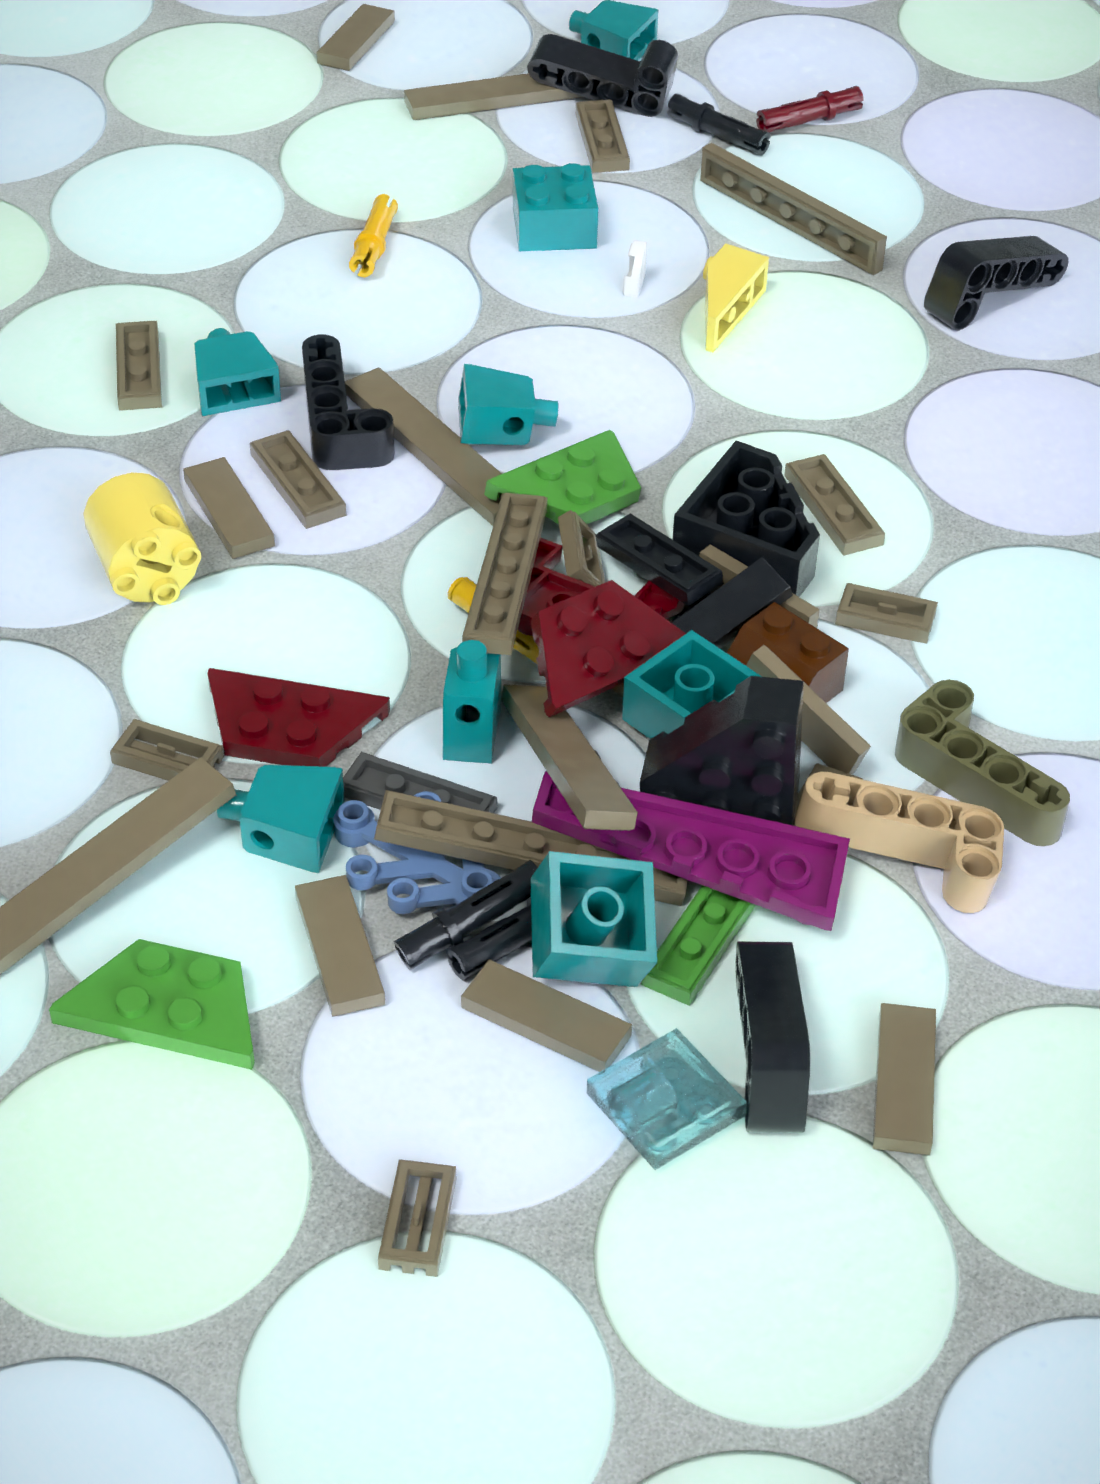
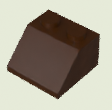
[727,602,849,703]

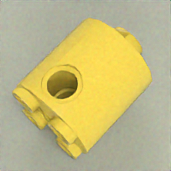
[83,472,201,605]

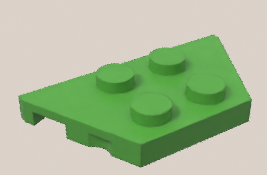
[484,429,641,524]
[49,939,255,1070]

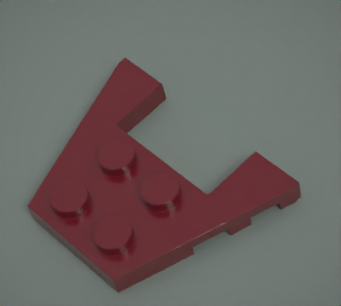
[518,537,686,636]

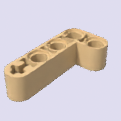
[795,772,1004,913]

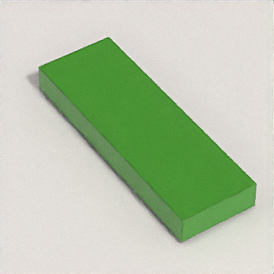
[641,885,756,1006]

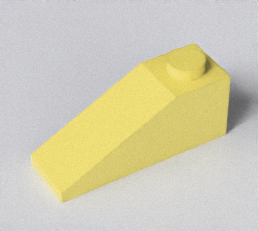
[703,243,769,353]

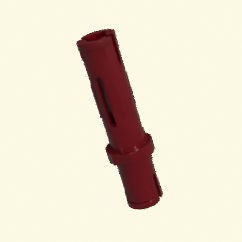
[756,86,864,132]

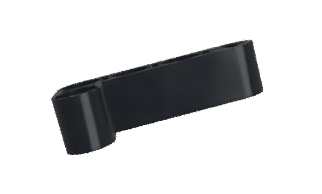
[527,34,678,117]
[924,235,1069,331]
[302,334,395,470]
[735,941,810,1132]

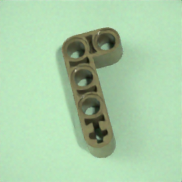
[895,679,1070,847]

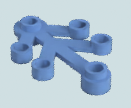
[333,791,501,914]

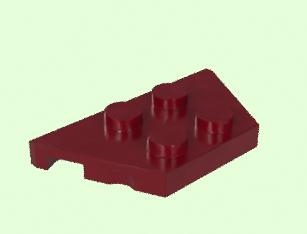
[531,580,686,718]
[207,668,390,767]

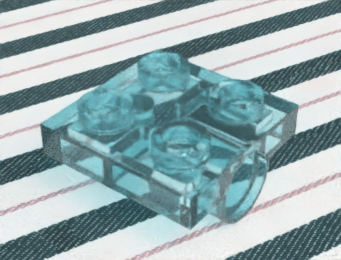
[586,1028,747,1170]

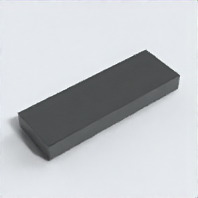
[343,752,497,813]

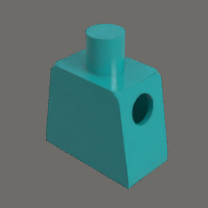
[569,0,659,60]
[194,328,281,416]
[458,363,559,445]
[442,640,502,764]
[217,765,345,873]

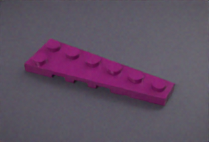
[532,771,850,931]

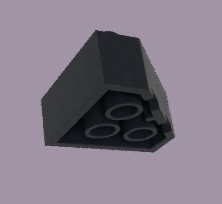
[672,440,820,597]
[639,676,804,826]

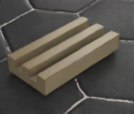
[558,510,605,586]
[835,583,938,644]
[110,719,224,781]
[378,1159,457,1277]

